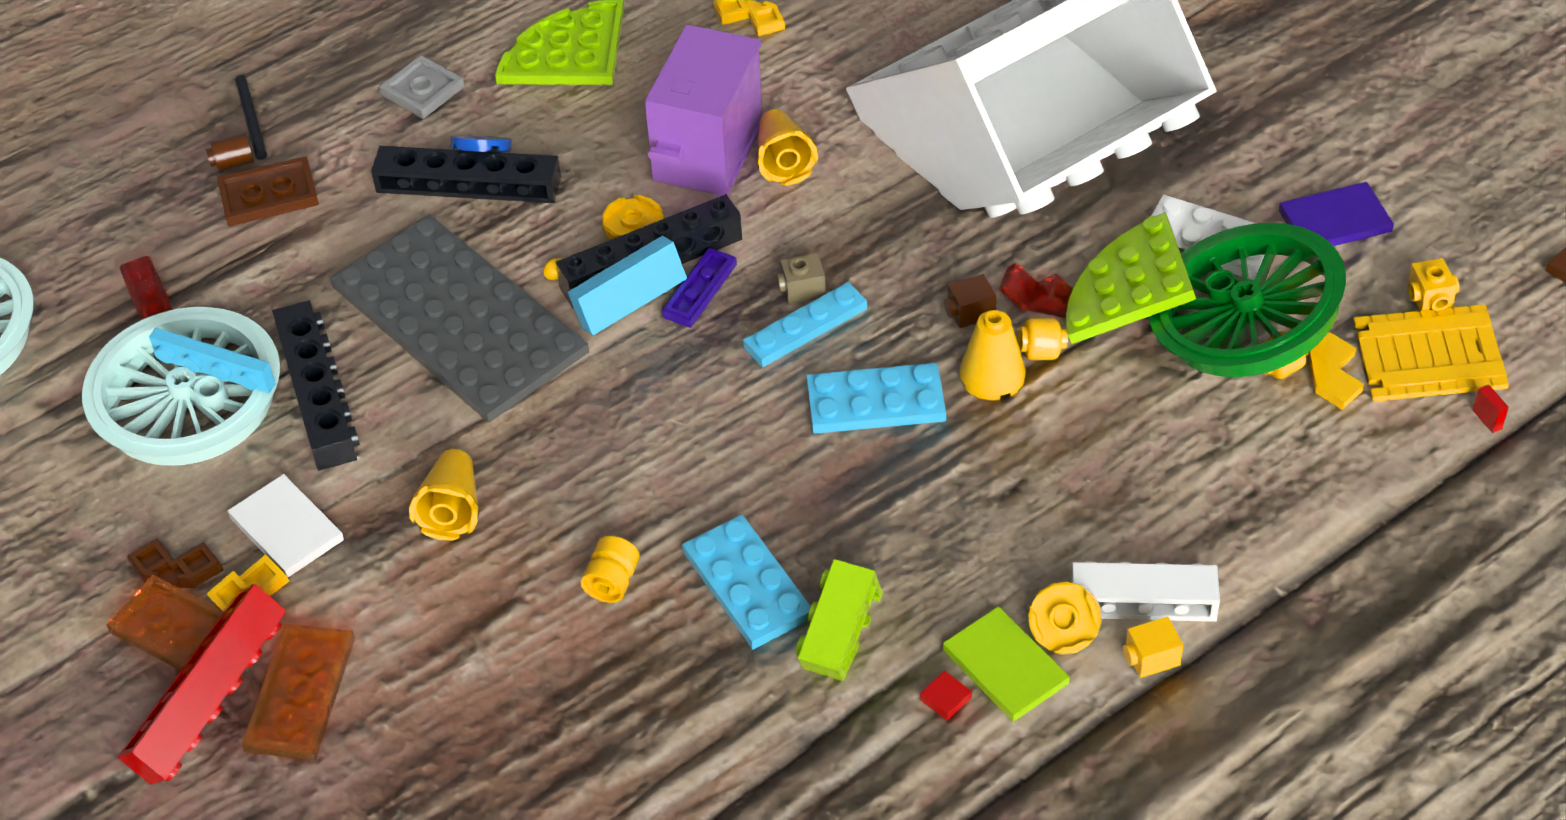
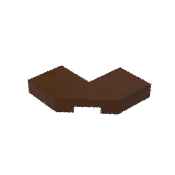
[126,539,223,589]

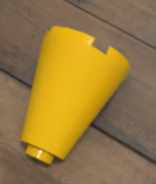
[757,109,818,186]
[959,310,1026,401]
[409,449,479,541]

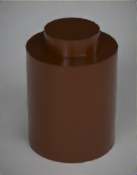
[206,133,254,171]

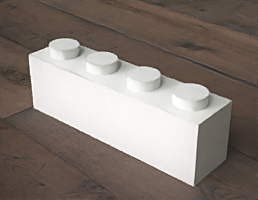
[1071,561,1220,621]

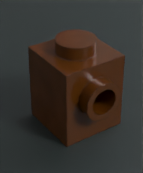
[944,274,996,328]

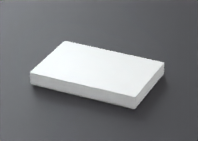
[228,474,344,577]

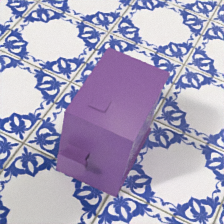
[645,24,762,196]

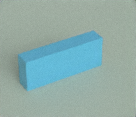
[567,236,687,336]

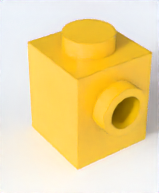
[1123,616,1183,678]

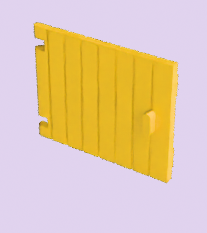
[1353,304,1509,401]

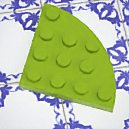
[495,0,624,85]
[1066,212,1196,344]

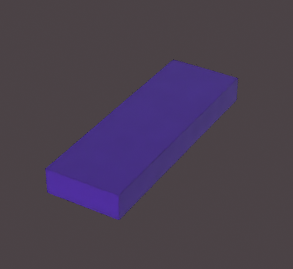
[662,248,737,328]

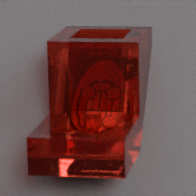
[999,263,1073,318]

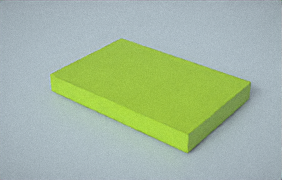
[943,606,1070,722]

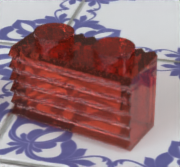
[120,256,173,320]

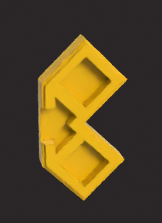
[713,0,785,36]
[1308,332,1364,410]

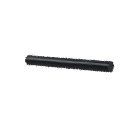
[235,75,267,160]

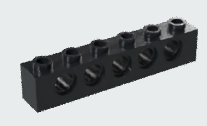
[371,146,561,203]
[555,194,742,308]
[272,300,360,471]

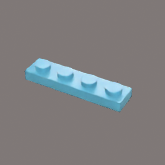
[743,282,867,368]
[149,328,276,394]

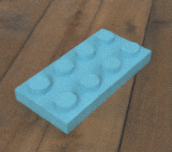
[807,363,946,434]
[682,515,811,650]

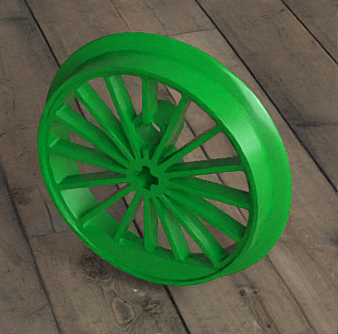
[1149,223,1346,377]

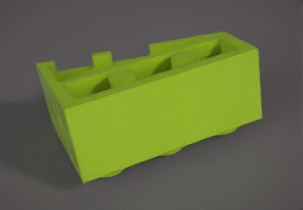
[796,559,883,681]

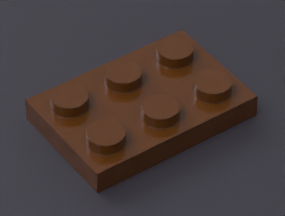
[217,156,319,227]

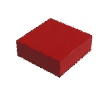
[1473,384,1509,433]
[920,670,972,721]

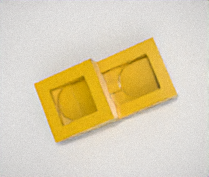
[207,554,290,612]

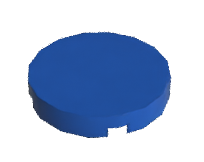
[450,136,511,152]

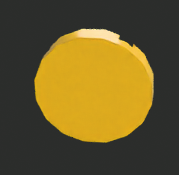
[602,195,664,240]
[1028,581,1102,654]

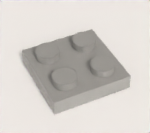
[380,55,464,119]

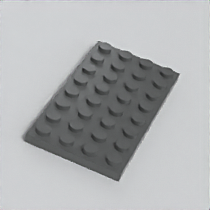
[330,214,589,423]

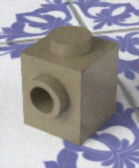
[776,253,826,304]

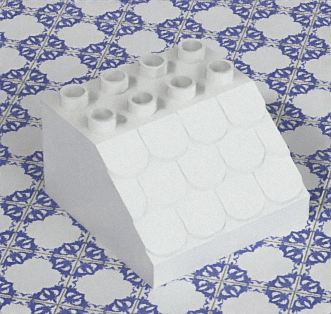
[846,0,1217,218]

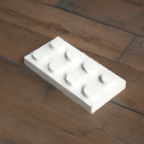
[1151,194,1264,280]

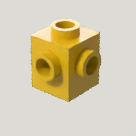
[1408,258,1459,311]

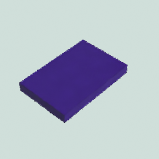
[1279,182,1394,246]

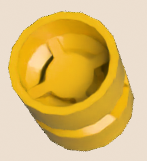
[580,536,640,603]

